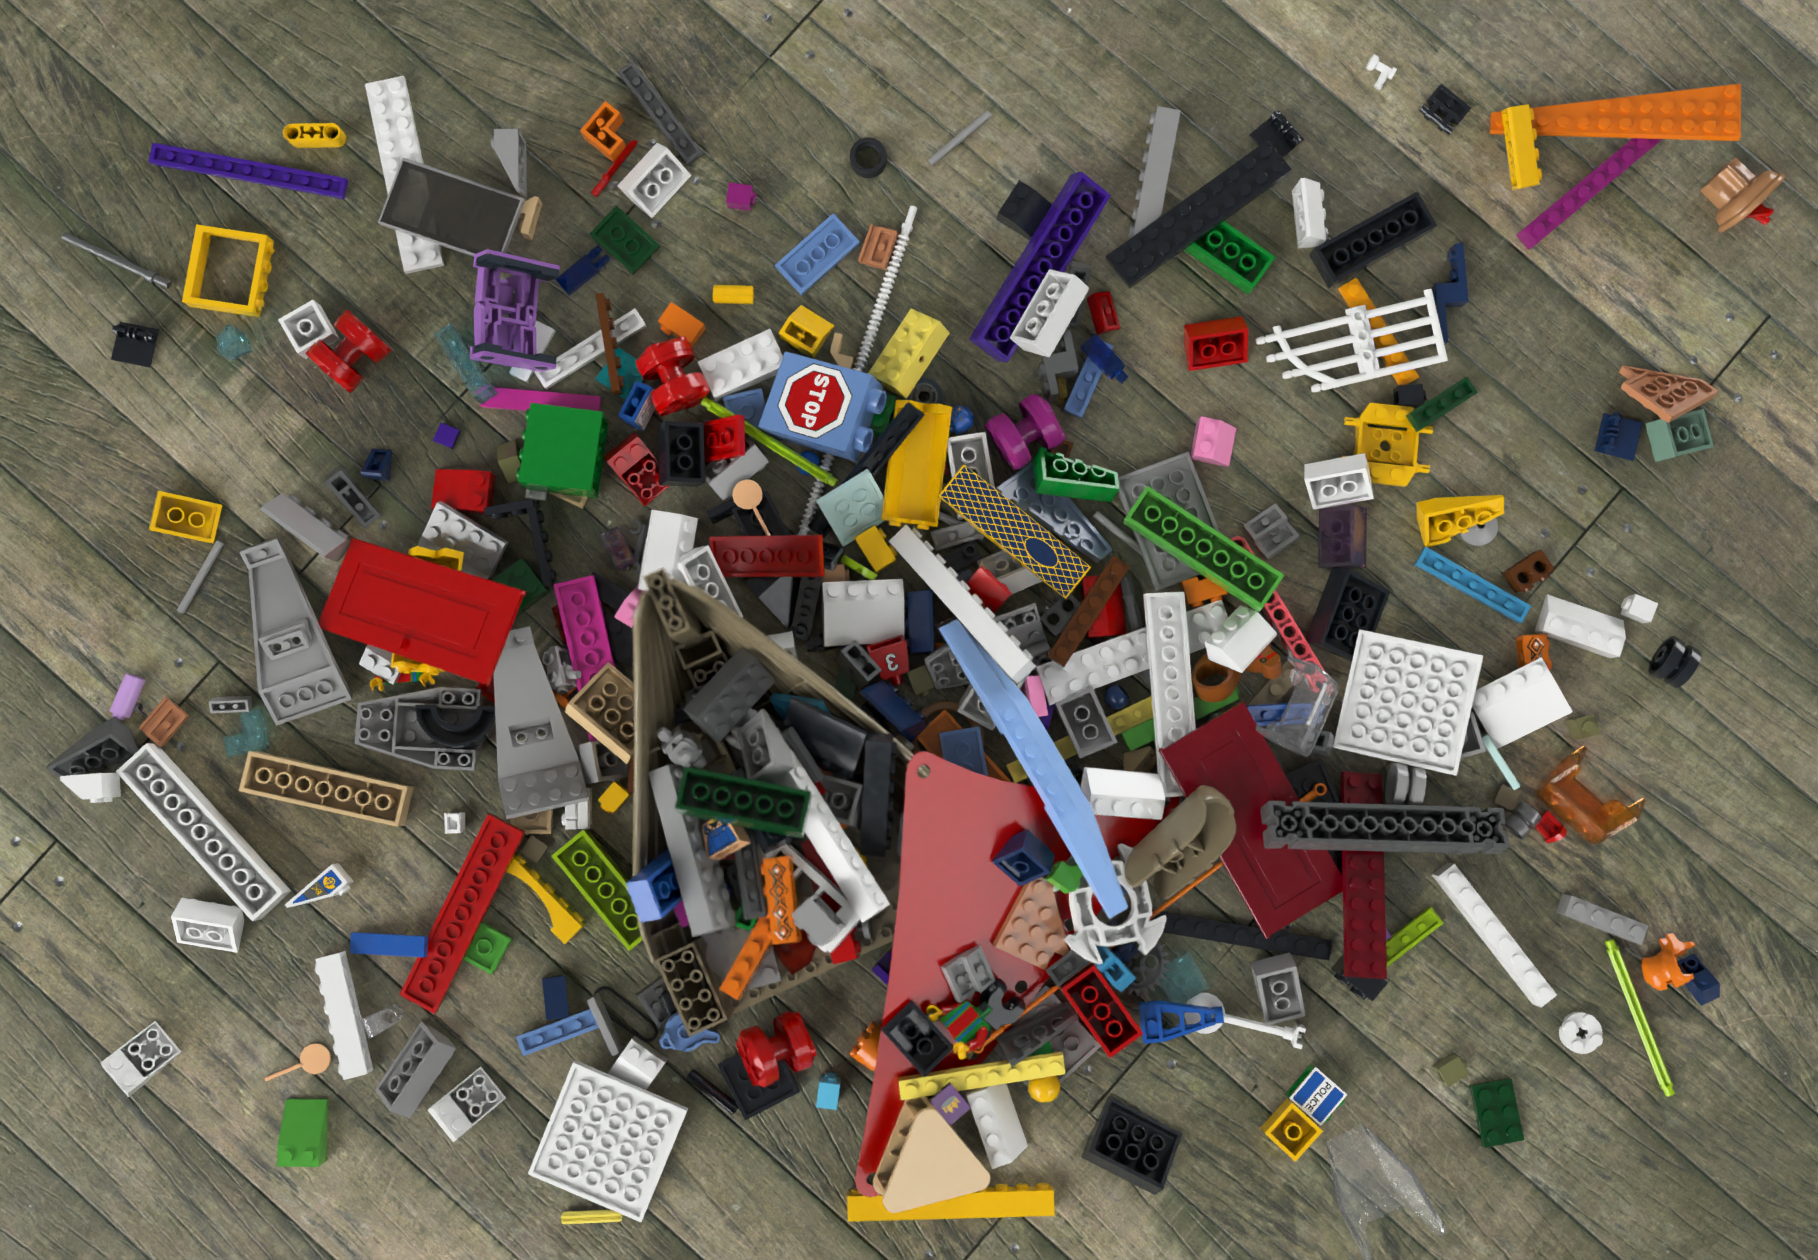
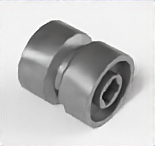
[1503,802,1542,840]

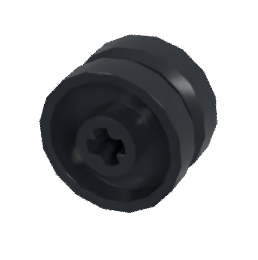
[1648,636,1701,688]

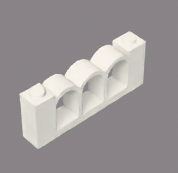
[756,843,860,953]

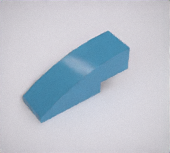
[1093,945,1136,992]

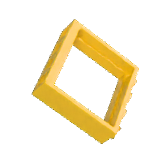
[182,224,275,317]

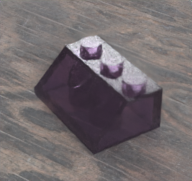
[1318,505,1367,569]

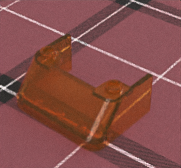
[1537,746,1646,844]

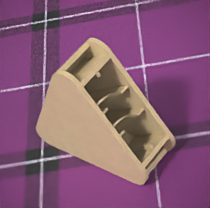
[873,1096,990,1213]

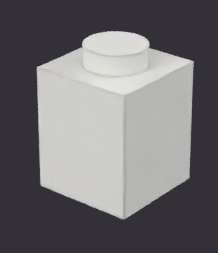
[1621,594,1658,624]

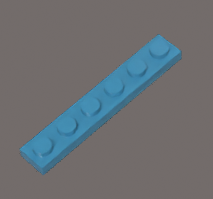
[1414,547,1531,624]

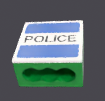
[1284,1063,1347,1126]

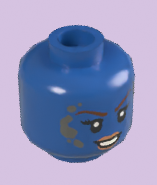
[949,405,975,435]

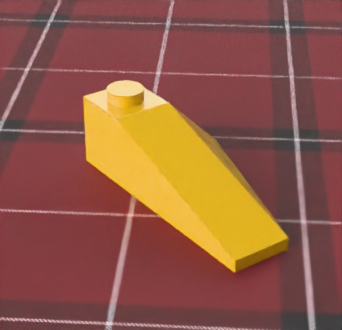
[1416,495,1504,547]

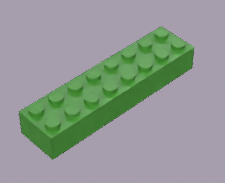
[1123,486,1284,612]

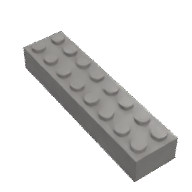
[648,764,736,937]

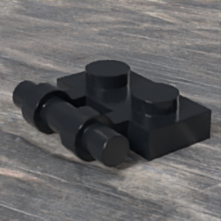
[1419,83,1472,135]

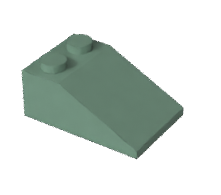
[1645,409,1714,462]

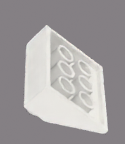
[820,579,904,647]
[1472,657,1573,749]

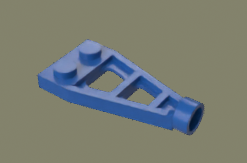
[1138,1000,1224,1044]

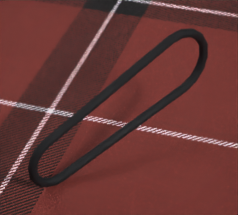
[594,987,658,1042]

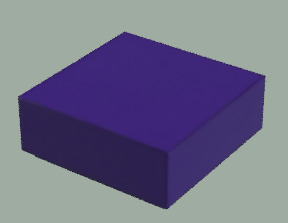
[433,423,461,449]

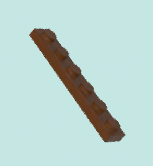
[1046,555,1130,667]

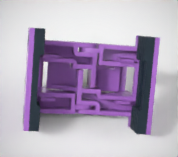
[470,249,560,372]

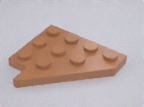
[1619,366,1718,423]
[992,877,1069,970]

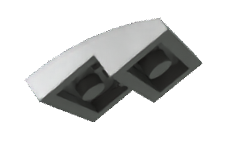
[1243,503,1300,561]
[941,946,996,1003]

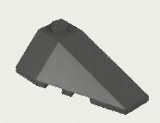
[46,717,139,778]

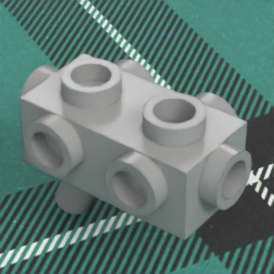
[542,646,581,695]

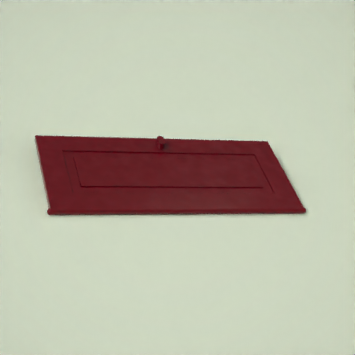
[1159,701,1343,939]

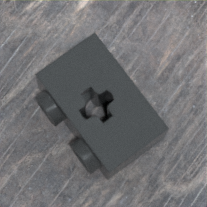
[834,640,882,690]

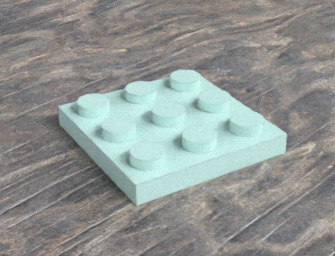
[816,469,884,547]

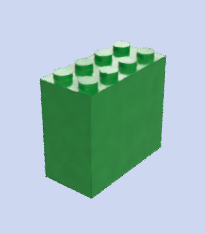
[516,403,609,499]

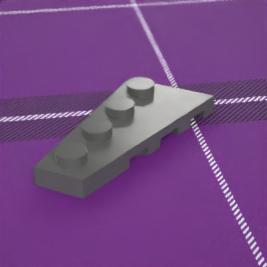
[996,1001,1079,1067]

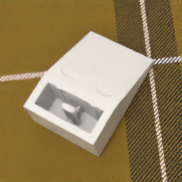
[101,1021,182,1097]
[428,1066,506,1142]

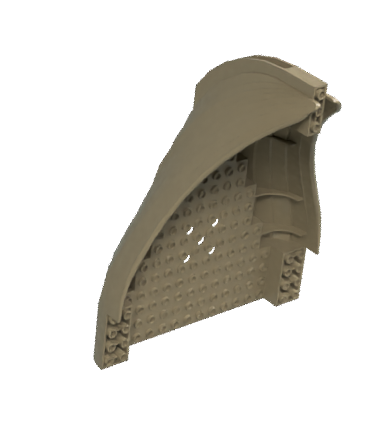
[632,568,930,1037]

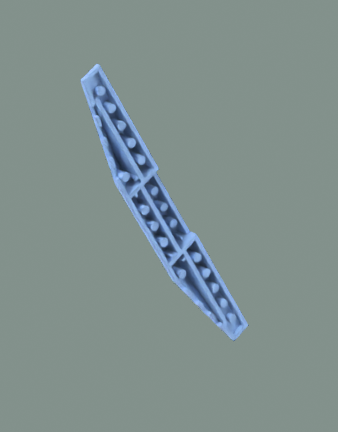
[939,619,1128,919]

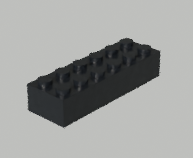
[1309,192,1437,289]

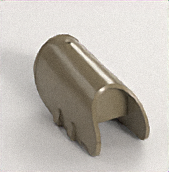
[1124,785,1236,900]

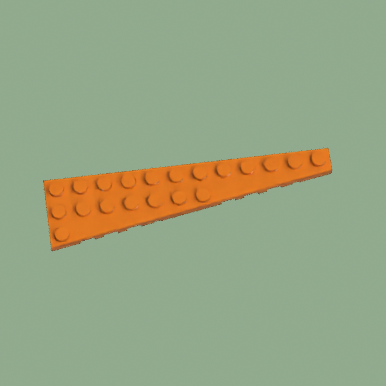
[1489,83,1741,141]

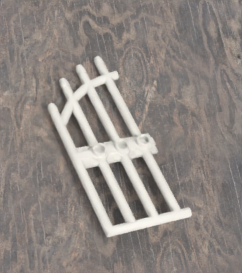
[1255,289,1448,392]

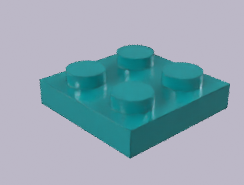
[595,347,645,401]

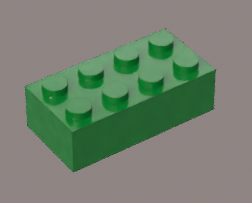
[1184,221,1276,295]

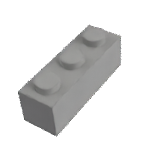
[209,696,253,713]

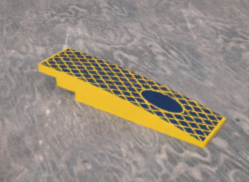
[938,464,1091,599]

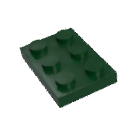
[589,205,660,275]
[1469,1077,1524,1148]

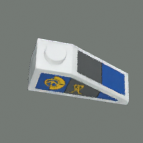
[285,863,354,908]

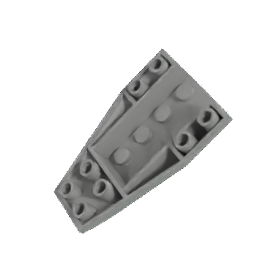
[924,603,1052,690]
[355,687,484,771]

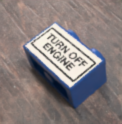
[618,381,655,431]

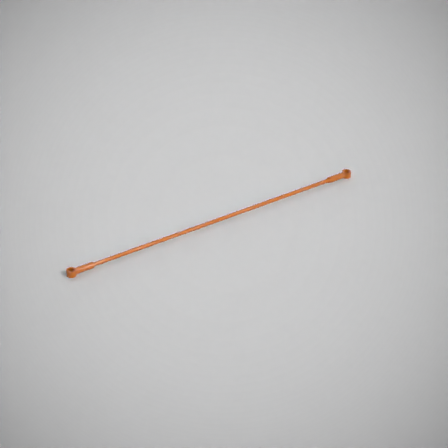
[973,783,1327,1053]

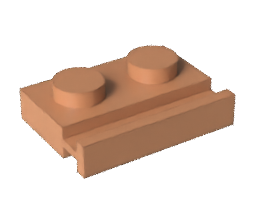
[858,224,898,270]
[138,697,190,747]

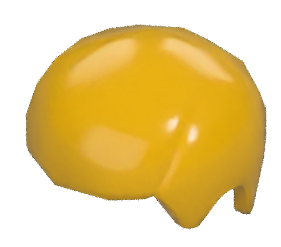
[1028,1076,1061,1102]

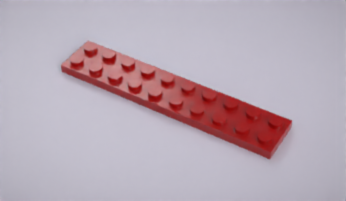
[399,813,526,1014]

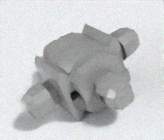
[656,726,707,769]

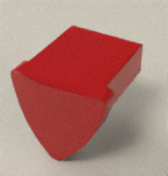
[1535,810,1567,843]

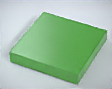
[463,921,513,975]

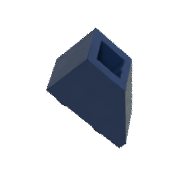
[1677,954,1720,1006]

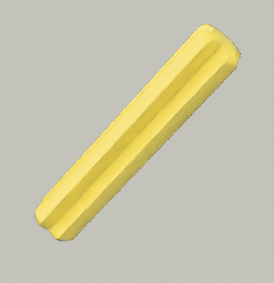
[561,1209,623,1224]

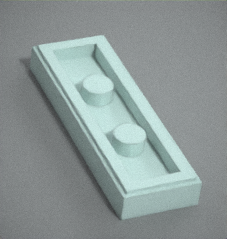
[1481,733,1520,790]

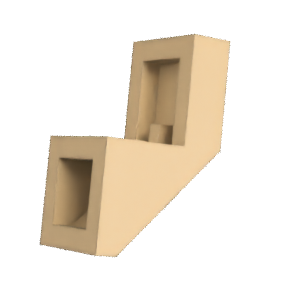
[830,333,854,369]

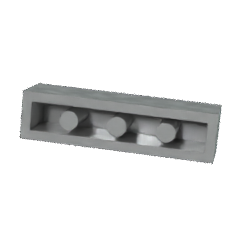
[1556,894,1648,945]

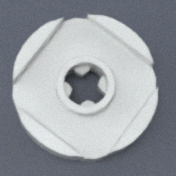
[1559,1012,1603,1054]

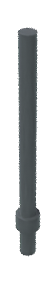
[62,232,172,288]

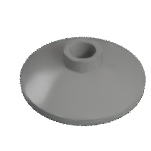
[1459,518,1498,546]

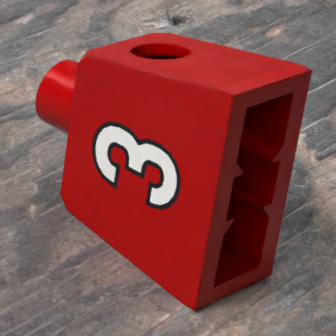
[866,635,909,686]

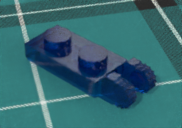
[556,246,610,295]

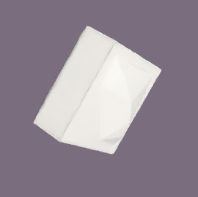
[444,812,466,834]

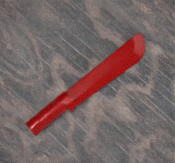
[591,140,638,198]

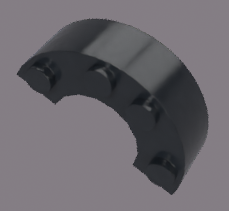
[415,704,496,749]

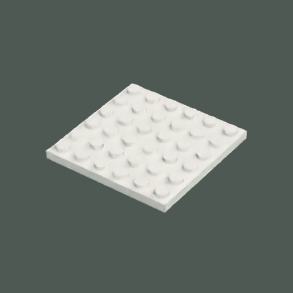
[1333,629,1483,775]
[528,1060,688,1222]

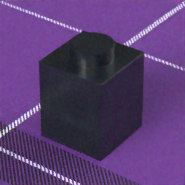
[1393,384,1426,408]

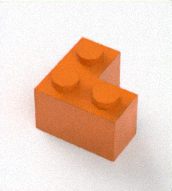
[580,101,626,163]

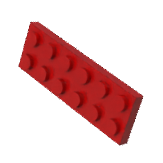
[709,535,824,577]

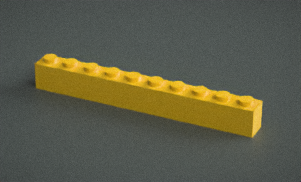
[847,1183,1055,1222]

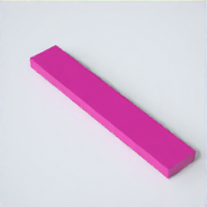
[480,386,602,411]

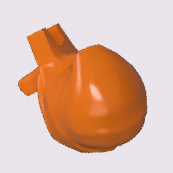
[1642,933,1695,991]

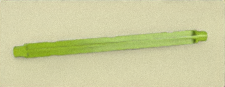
[701,397,838,487]
[1605,938,1675,1097]

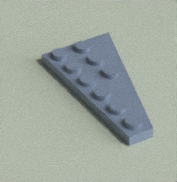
[996,461,1113,563]

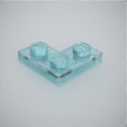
[223,709,269,757]

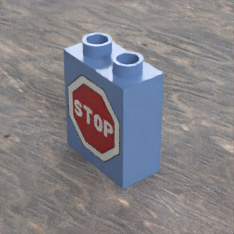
[758,351,887,462]

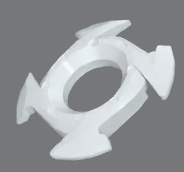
[1053,843,1167,965]

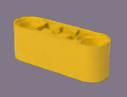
[283,123,347,148]

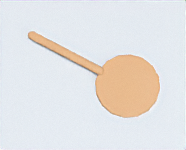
[732,479,770,535]
[264,1043,331,1081]

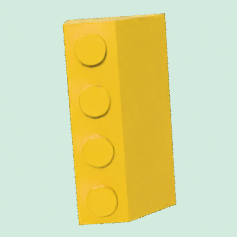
[1501,104,1542,190]

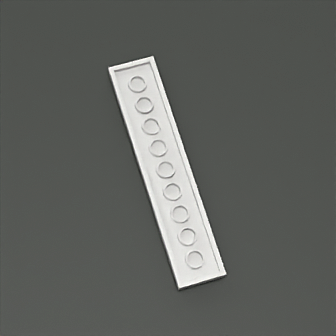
[365,76,445,274]
[1143,592,1196,797]
[1035,600,1228,705]

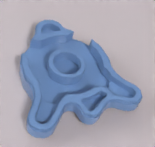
[659,1012,720,1052]

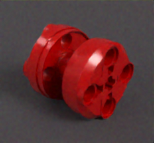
[305,309,392,394]
[636,336,710,416]
[736,1011,817,1088]

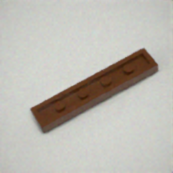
[595,293,625,395]

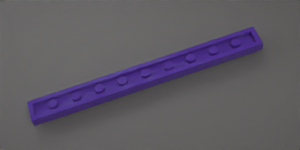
[148,143,348,199]

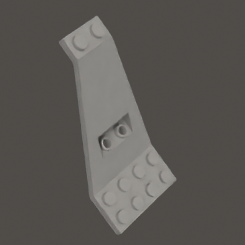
[359,501,508,685]
[239,536,353,726]
[494,627,589,819]

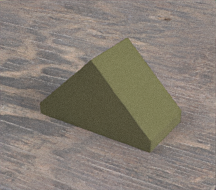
[496,440,521,484]

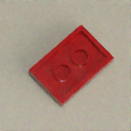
[703,414,745,464]

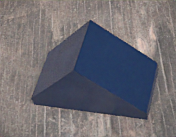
[361,449,392,481]

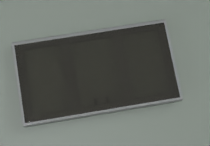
[378,157,525,257]

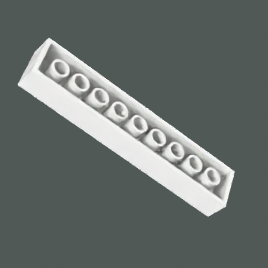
[116,743,291,921]

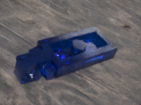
[1080,334,1129,384]

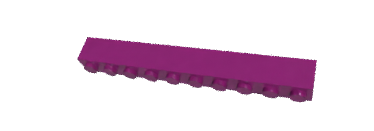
[1516,138,1662,250]

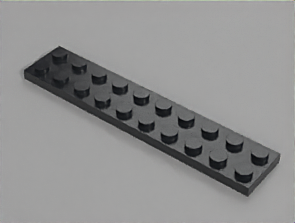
[1106,140,1292,289]

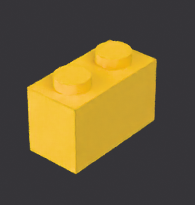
[855,525,897,574]

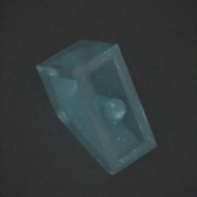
[216,324,253,361]

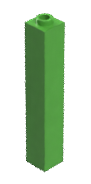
[1120,686,1240,752]

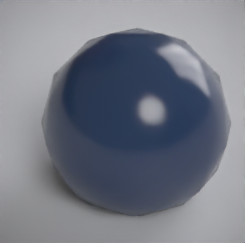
[1104,685,1130,709]

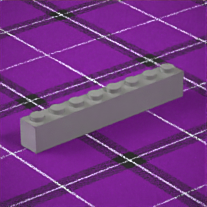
[1128,106,1181,238]

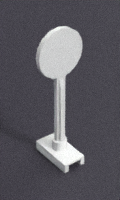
[1184,992,1306,1049]

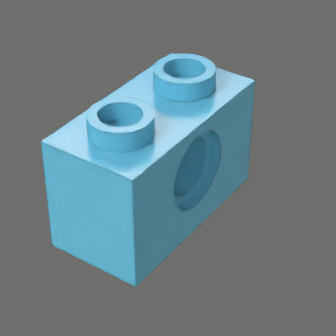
[816,1072,841,1110]

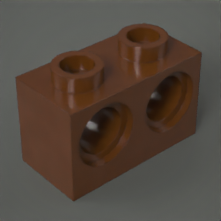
[1502,549,1555,593]

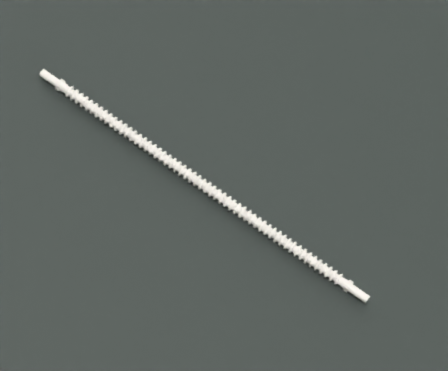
[797,206,918,535]

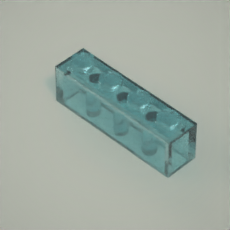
[434,323,498,405]

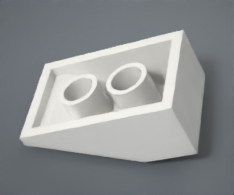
[608,1036,668,1090]

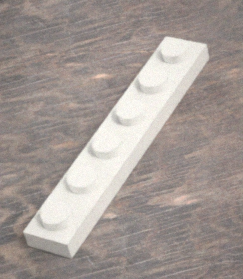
[535,309,647,390]

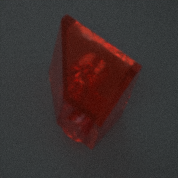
[773,928,817,975]

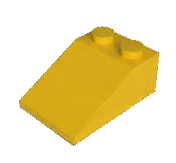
[149,491,222,544]

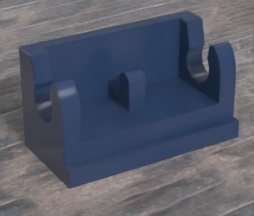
[542,975,569,1020]

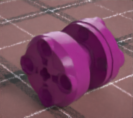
[984,393,1066,470]

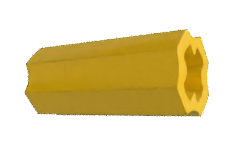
[713,285,754,304]

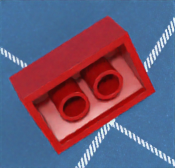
[1184,316,1248,371]
[1080,576,1126,639]

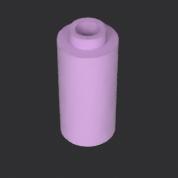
[109,673,146,720]

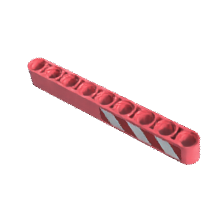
[1231,536,1331,694]

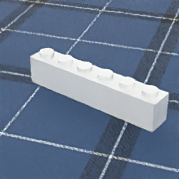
[314,951,373,1080]

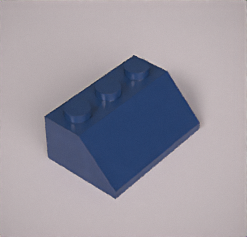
[904,590,934,654]
[860,681,928,742]

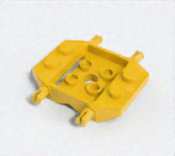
[1341,403,1433,487]

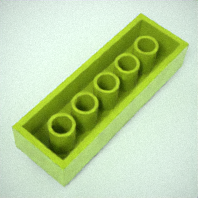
[552,829,643,951]

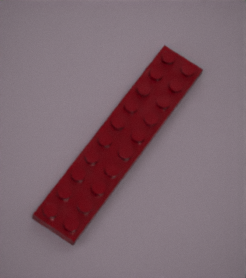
[1341,771,1387,979]

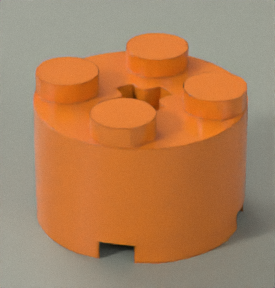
[849,1021,881,1072]

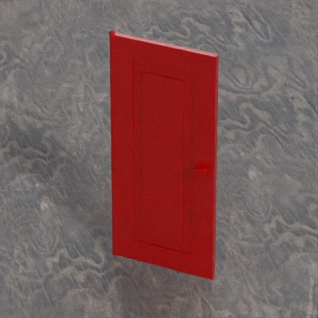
[318,538,526,686]

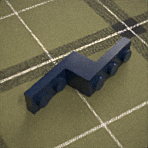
[1430,243,1469,347]

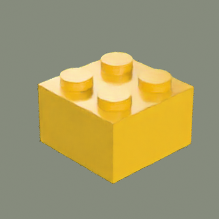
[1260,1098,1323,1162]

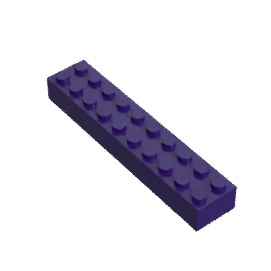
[968,172,1111,362]

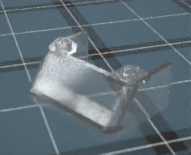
[1255,656,1338,757]

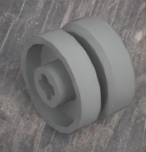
[1384,762,1426,806]

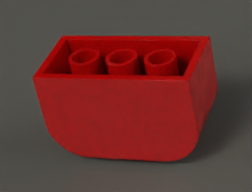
[1059,963,1143,1058]

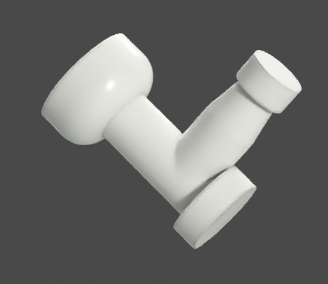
[1366,54,1397,90]

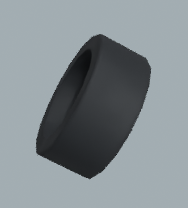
[849,137,887,178]

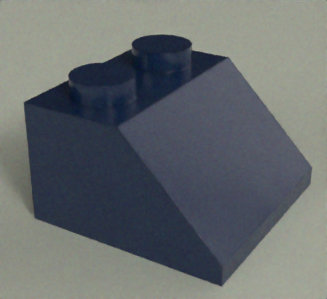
[992,829,1055,886]

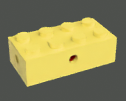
[868,309,949,399]

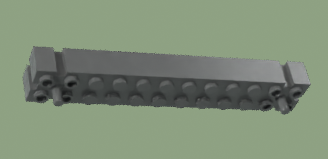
[1260,801,1509,854]

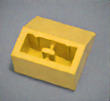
[779,305,835,359]

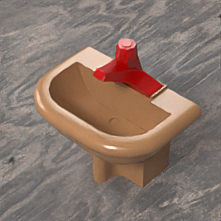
[1700,158,1785,232]

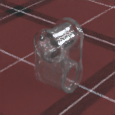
[360,1005,404,1038]

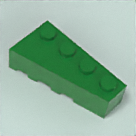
[1033,446,1119,502]

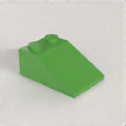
[277,1099,328,1167]

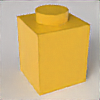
[598,781,632,813]

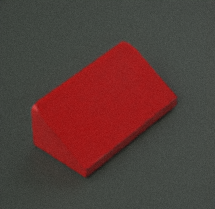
[1087,291,1121,335]

